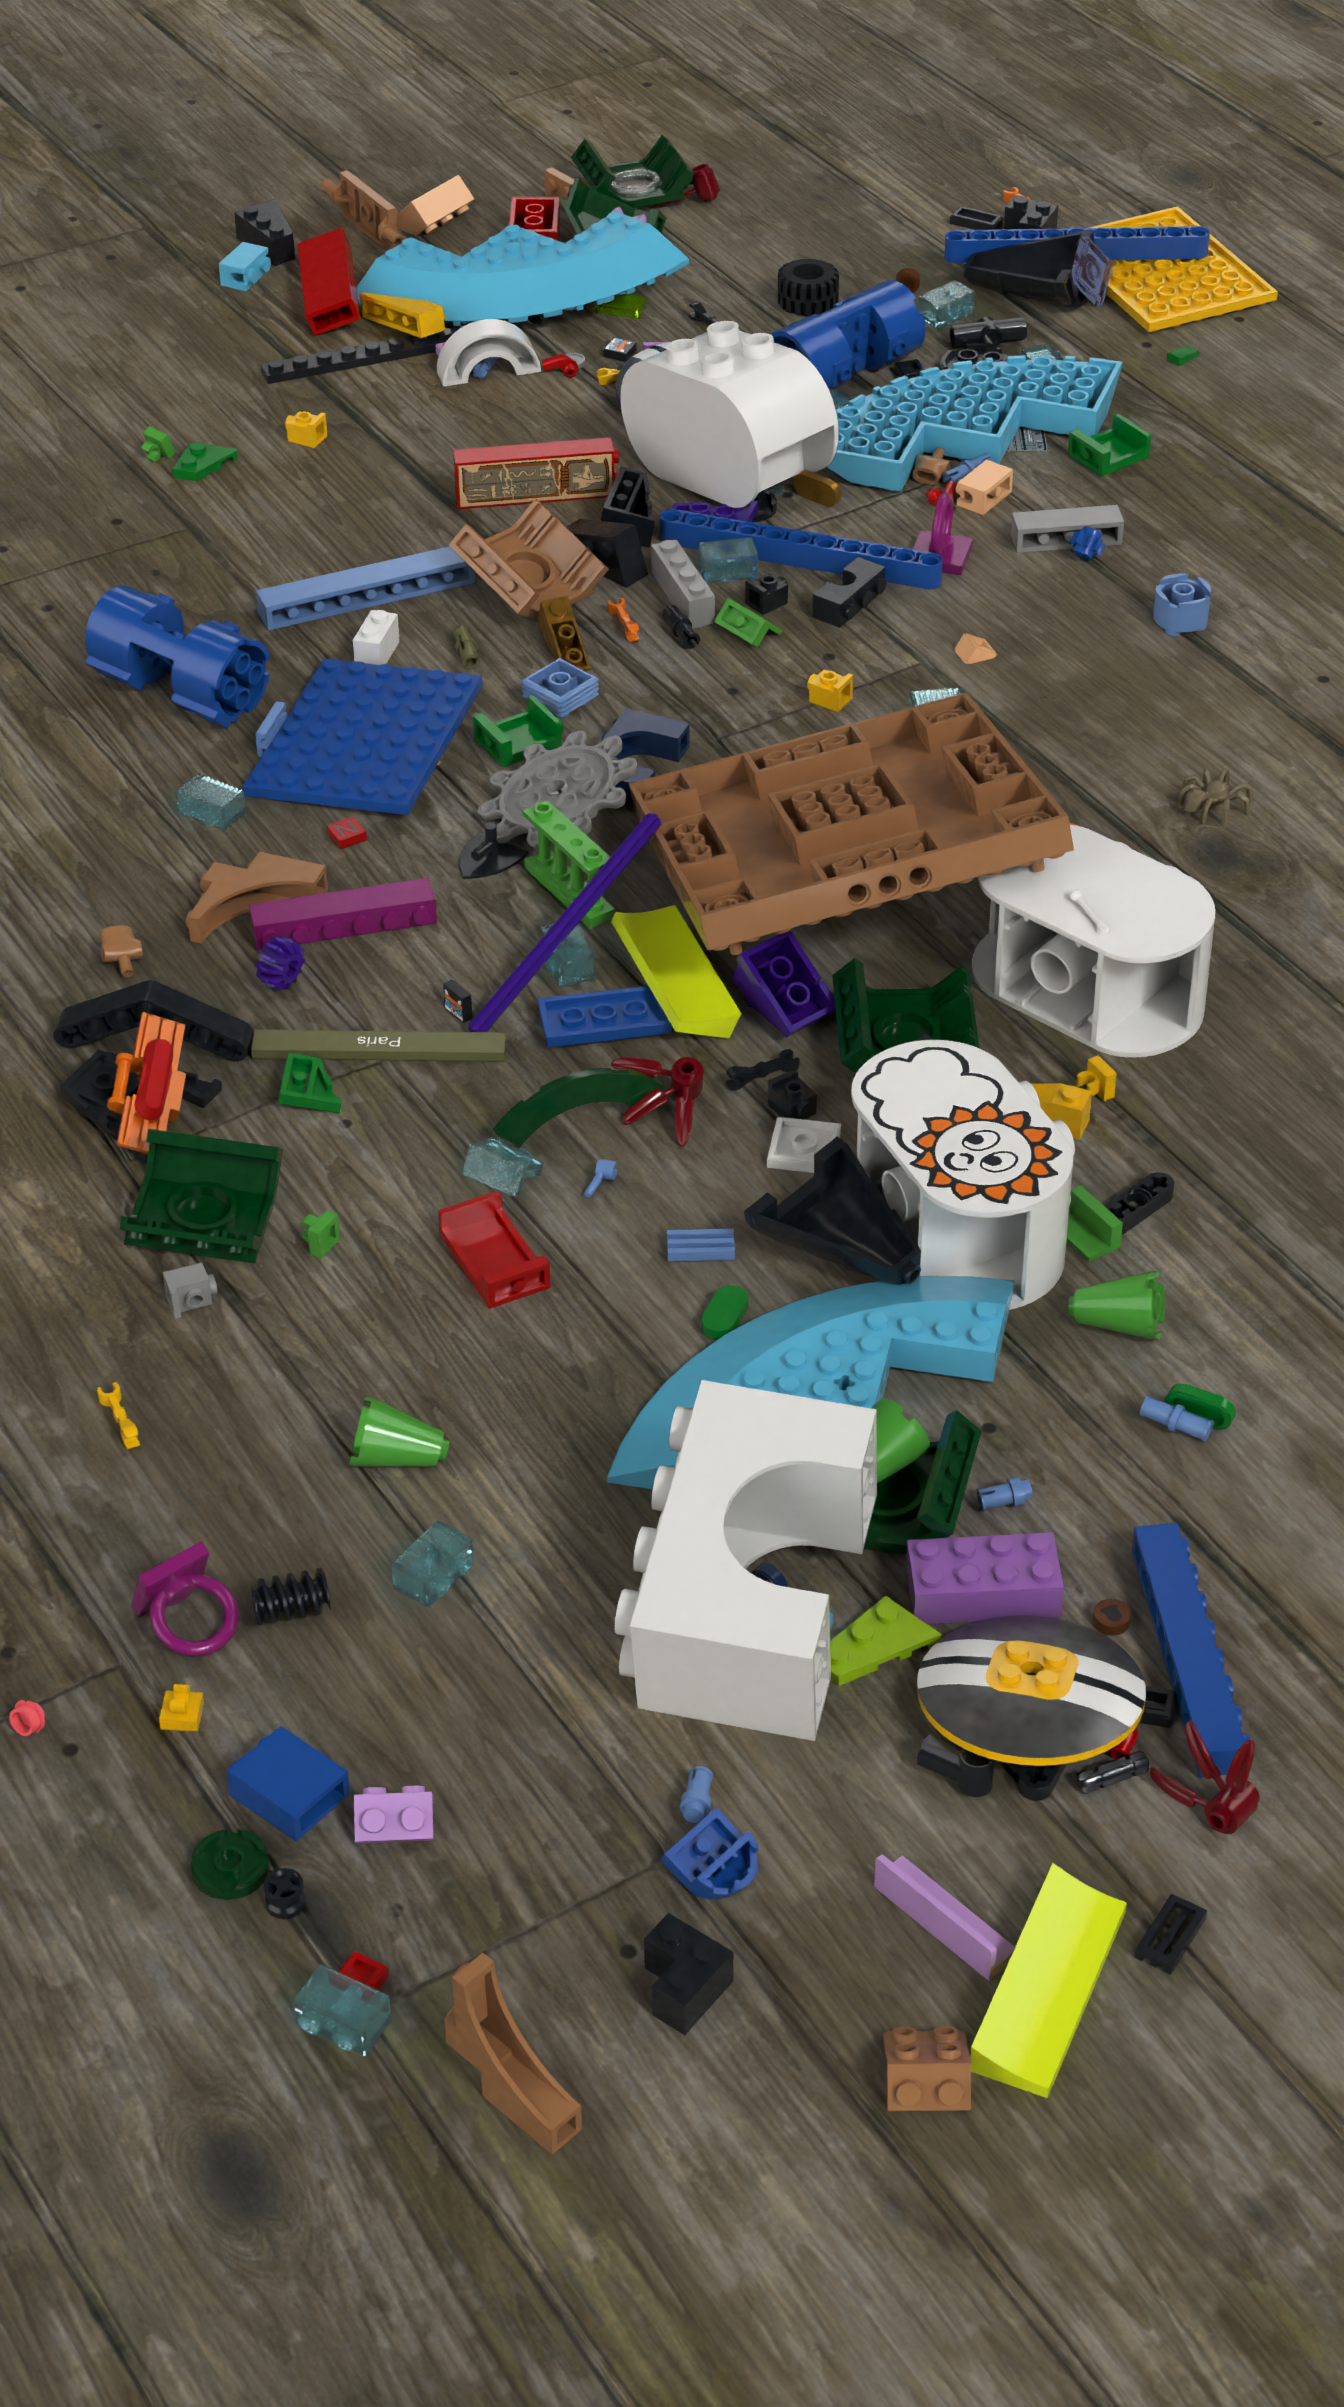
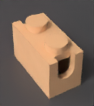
[956,460,1013,515]

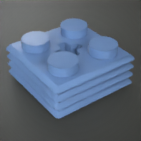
[521,658,599,718]

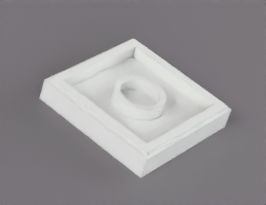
[767,1117,841,1173]

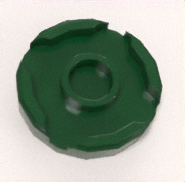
[191,1829,270,1900]

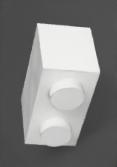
[353,610,399,665]

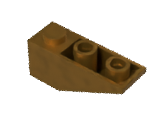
[537,596,591,671]

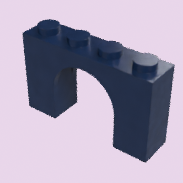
[600,708,690,807]

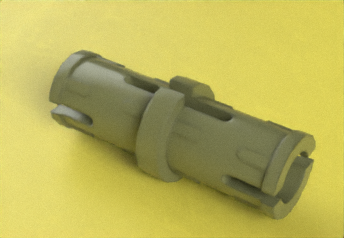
[453,624,480,670]

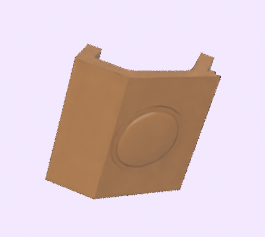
[449,499,609,622]

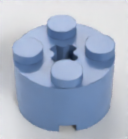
[1153,574,1211,636]

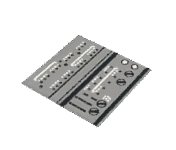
[1007,427,1048,451]

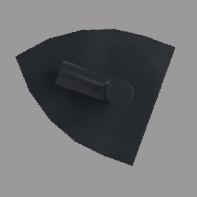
[460,822,528,879]

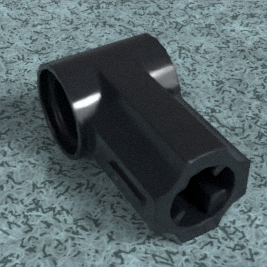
[917,1734,994,1797]

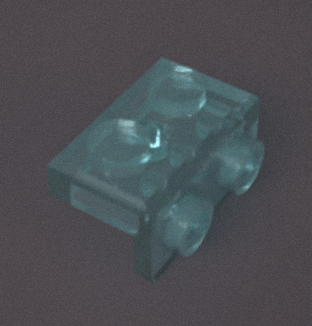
[462,1137,544,1197]

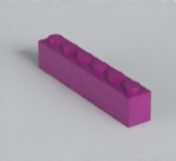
[249,878,437,950]

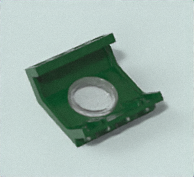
[571,135,694,208]

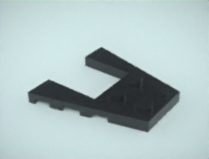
[60,1050,222,1164]

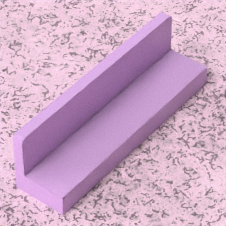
[874,1854,1015,1981]

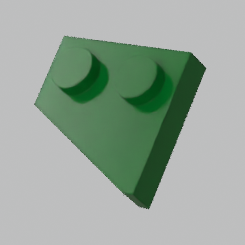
[172,442,238,481]
[278,1052,341,1114]

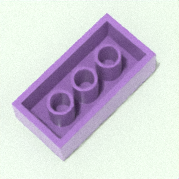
[906,1532,1064,1624]

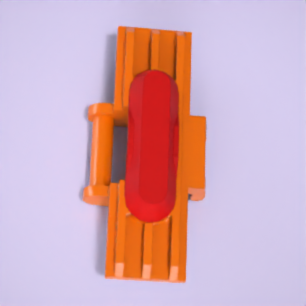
[107,1012,186,1154]

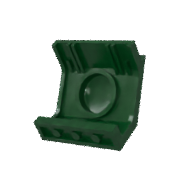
[832,958,980,1073]
[120,1129,283,1263]
[863,1410,982,1554]

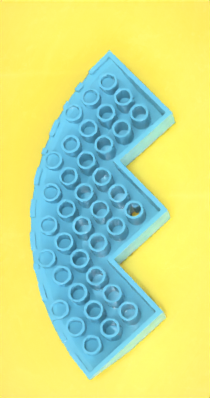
[356,211,690,326]
[827,355,1123,491]
[607,1276,1015,1489]

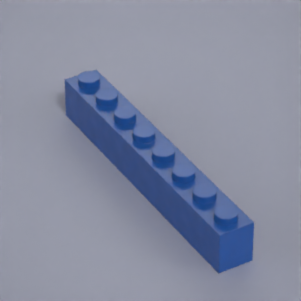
[1132,1523,1250,1778]

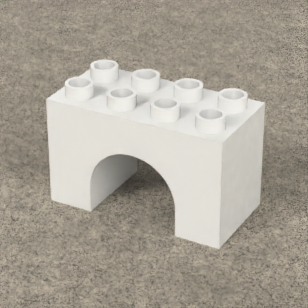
[615,1380,877,1741]

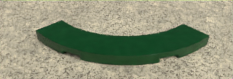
[493,1068,665,1147]

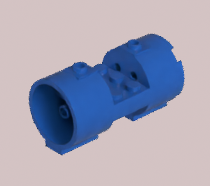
[770,280,926,392]
[85,585,270,729]

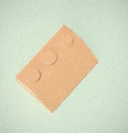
[396,175,474,236]

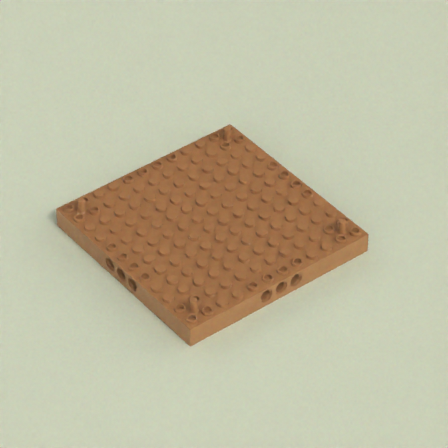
[628,692,1074,955]

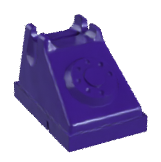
[732,930,836,1037]

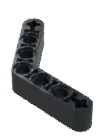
[53,980,254,1062]

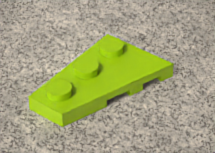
[830,1596,942,1686]

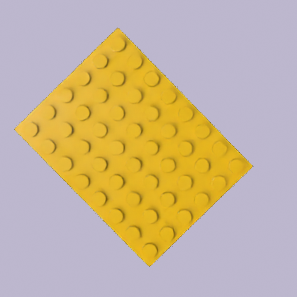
[1089,206,1278,332]

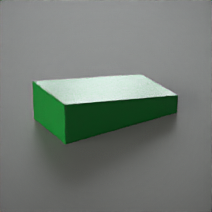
[1167,346,1199,366]

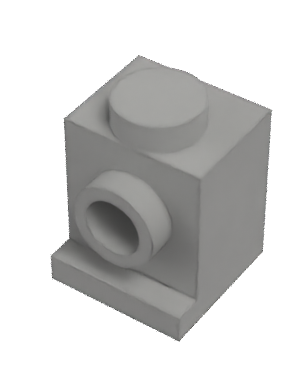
[163,1262,218,1319]

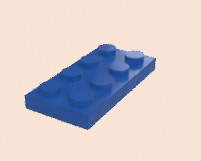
[537,986,672,1048]

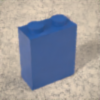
[227,1726,350,1842]

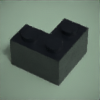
[1004,196,1058,229]
[644,1913,734,2035]

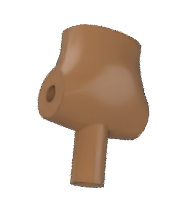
[912,447,950,485]
[100,925,143,978]

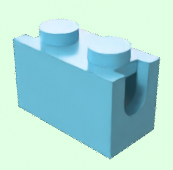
[219,242,271,291]

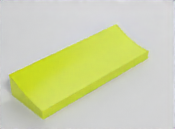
[611,905,742,1038]
[970,1863,1127,2098]

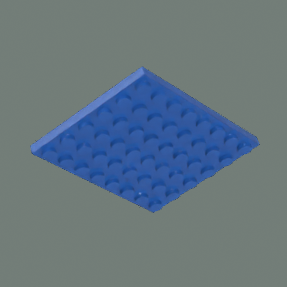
[243,659,483,815]

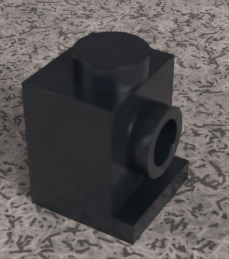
[745,573,788,615]
[768,1069,817,1120]

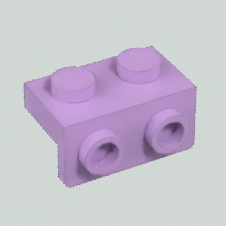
[354,1786,434,1844]

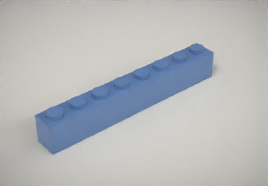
[256,546,475,630]

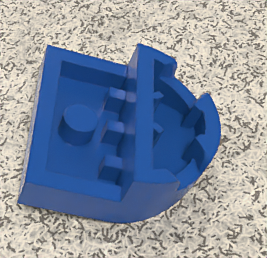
[660,1807,759,1899]

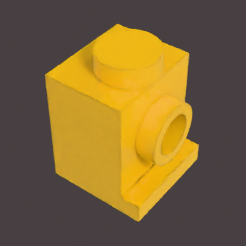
[285,411,327,448]
[807,670,853,712]

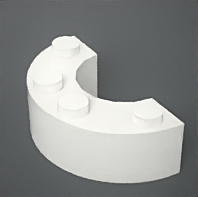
[437,319,541,387]

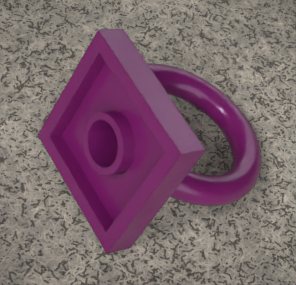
[913,492,973,575]
[131,1541,239,1656]

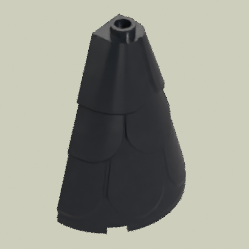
[963,231,1095,307]
[744,1136,921,1285]

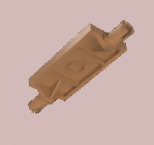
[321,170,405,251]

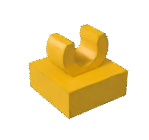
[1076,1055,1117,1101]
[159,1684,204,1732]

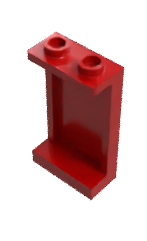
[438,1191,551,1309]

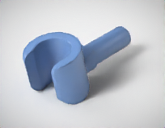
[584,1159,617,1198]

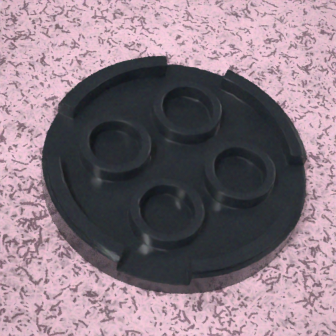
[940,343,1008,370]

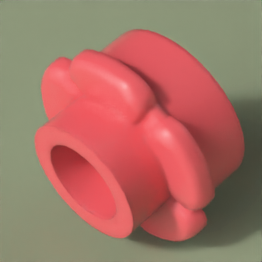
[9,1700,45,1736]

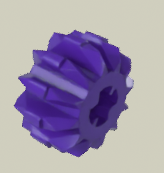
[255,936,305,990]

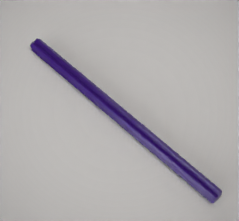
[468,813,662,1032]

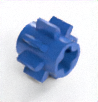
[1070,526,1105,560]

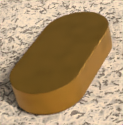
[793,470,841,507]

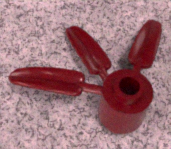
[653,164,720,206]
[611,1057,704,1147]
[1150,1720,1260,1834]

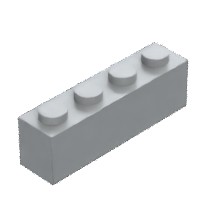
[1011,505,1124,553]
[651,539,715,628]

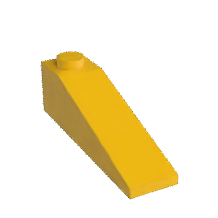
[360,292,445,338]
[1031,1083,1092,1140]

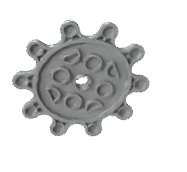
[477,731,637,849]

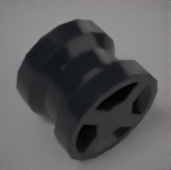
[264,1868,306,1920]

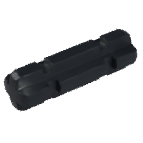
[1076,1750,1149,1794]

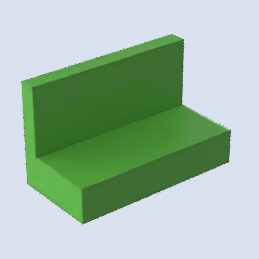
[714,598,783,648]
[1066,1186,1123,1263]

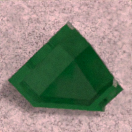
[559,177,667,234]

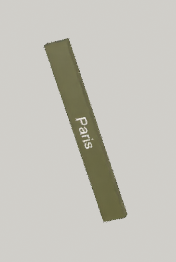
[251,1030,507,1061]

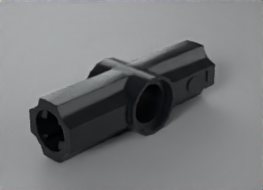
[949,317,1027,348]

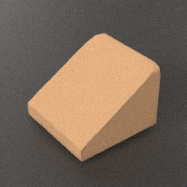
[955,633,997,664]

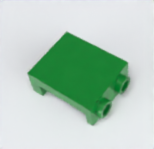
[1068,414,1151,477]
[473,695,564,767]

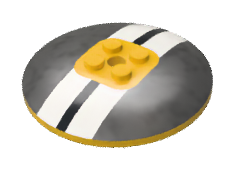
[917,1615,1146,1766]

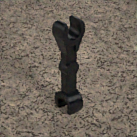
[689,301,720,326]
[725,1049,800,1091]

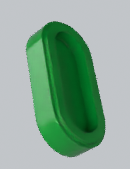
[702,1285,748,1340]
[1165,1384,1236,1430]

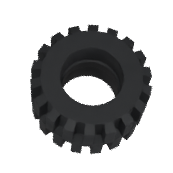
[777,259,839,316]

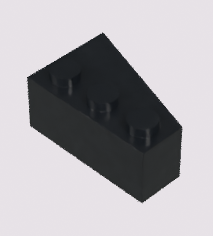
[234,199,295,266]
[601,466,655,548]
[566,519,648,588]

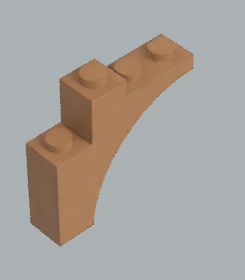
[186,852,328,944]
[444,1952,582,2155]

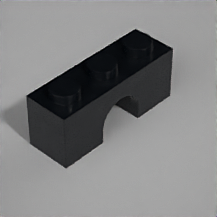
[812,557,887,628]

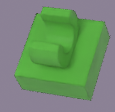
[141,426,176,462]
[300,1210,340,1259]

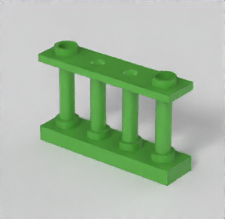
[522,800,615,929]

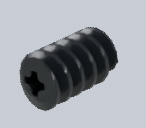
[251,1568,331,1626]

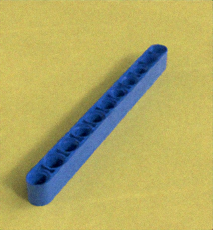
[944,226,1210,263]
[659,509,943,589]

